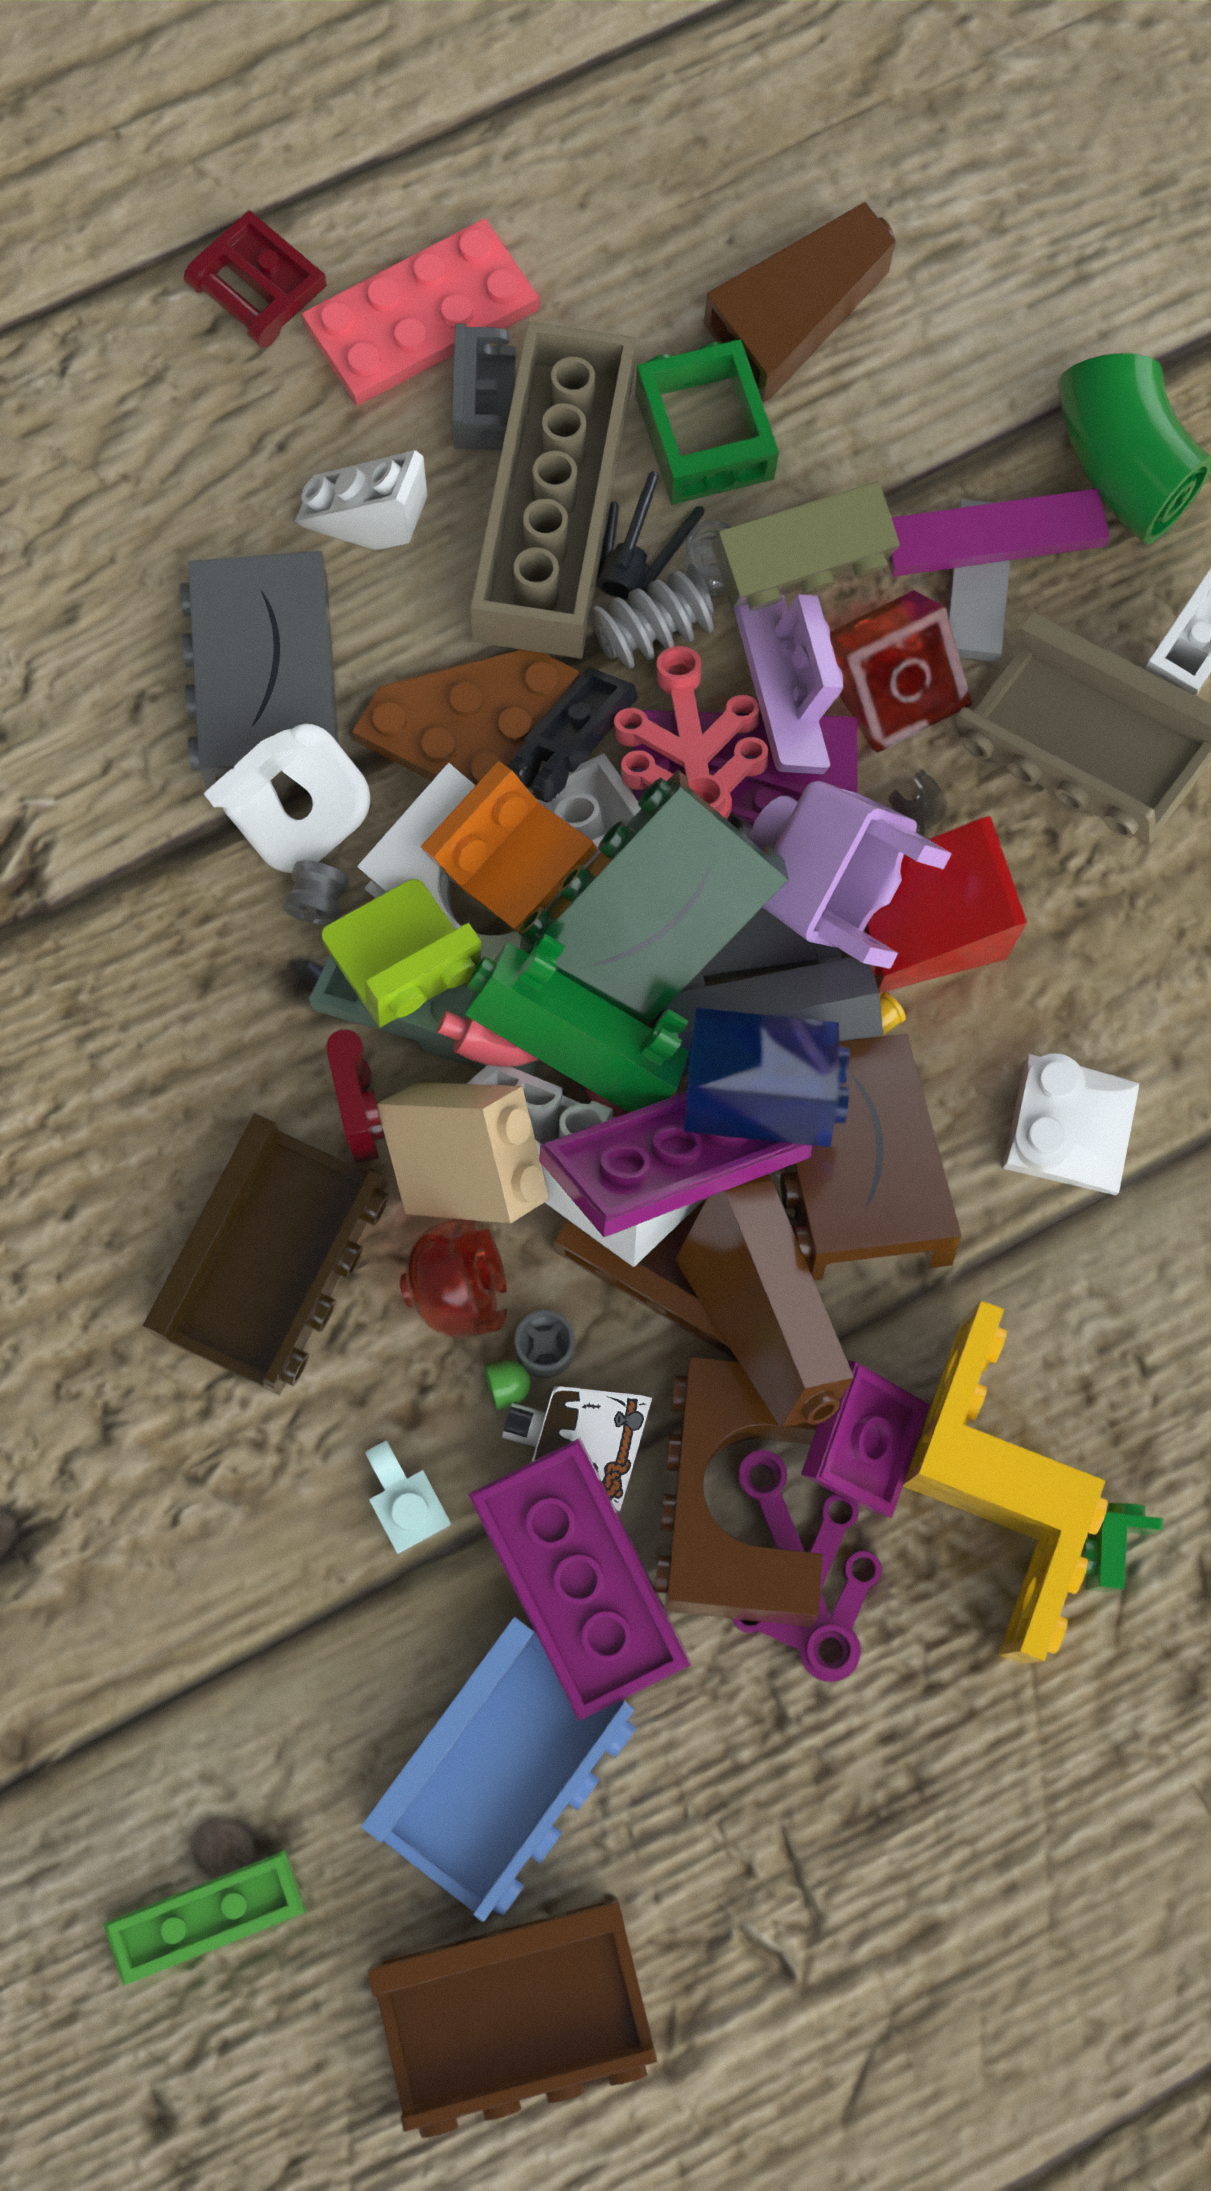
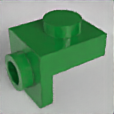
[1080,1503,1163,1592]

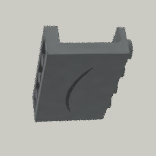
[180,551,339,788]

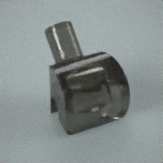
[888,769,947,837]

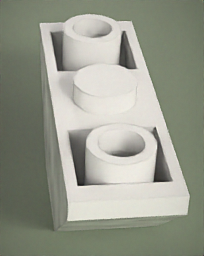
[295,450,427,550]

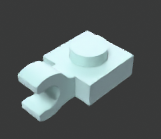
[365,1440,452,1554]

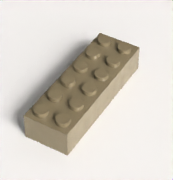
[470,321,636,659]

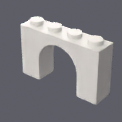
[357,763,561,961]

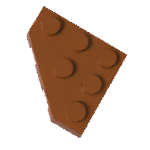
[352,649,580,786]

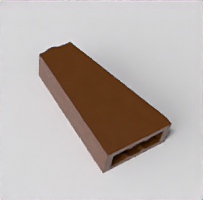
[704,202,896,403]
[675,1174,854,1428]

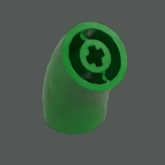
[1058,353,1211,545]

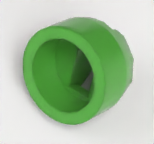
[484,1359,530,1411]

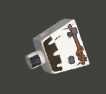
[502,1386,652,1514]

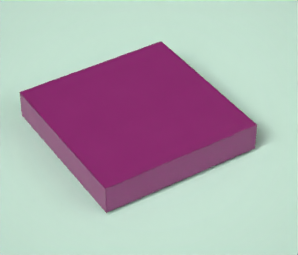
[801,1360,930,1518]

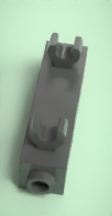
[654,944,883,1076]

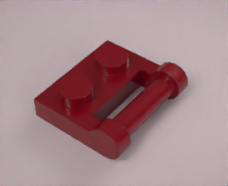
[183,210,327,348]
[326,1029,385,1164]

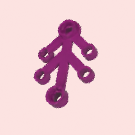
[731,1450,882,1682]

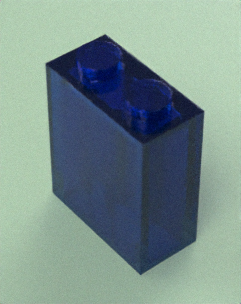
[684,1008,850,1147]

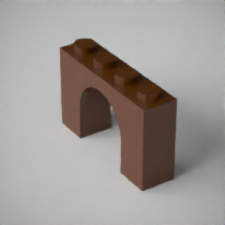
[655,1357,823,1627]

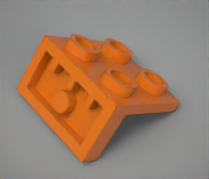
[420,761,597,933]

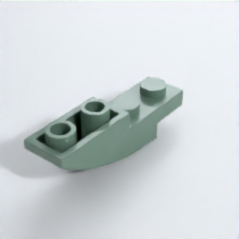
[309,955,538,1075]

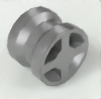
[282,861,350,926]

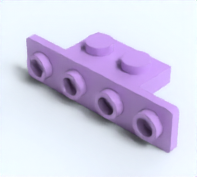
[734,594,844,774]

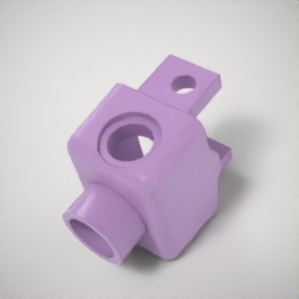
[749,781,952,969]

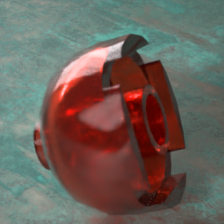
[400,1219,507,1338]

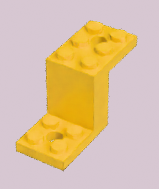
[903,1300,1108,1664]

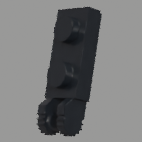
[507,667,638,803]

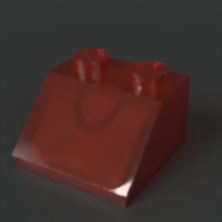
[830,590,973,753]

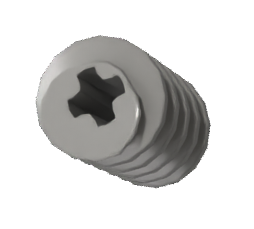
[590,564,714,669]

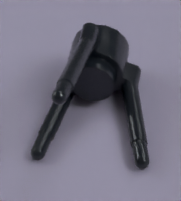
[597,471,705,601]

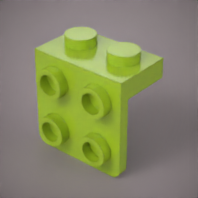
[322,879,481,1028]

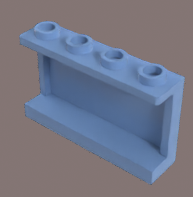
[361,1617,637,1922]

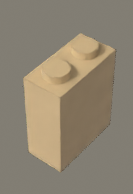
[377,1082,549,1224]

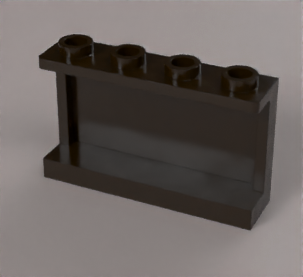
[142,1113,390,1396]

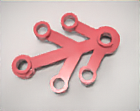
[614,646,768,819]

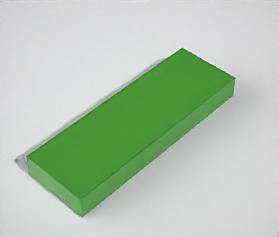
[103,1850,307,1986]

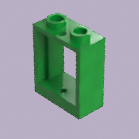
[635,339,779,505]

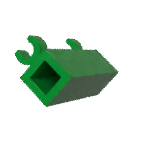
[464,934,689,1113]

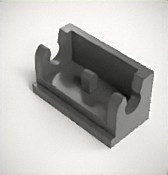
[452,324,516,450]

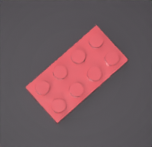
[301,218,540,407]

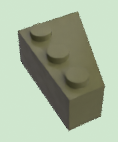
[711,480,900,611]

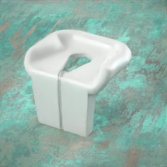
[204,723,370,873]

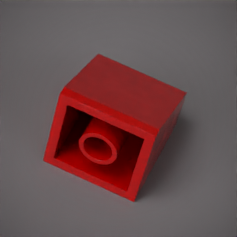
[863,816,1027,993]

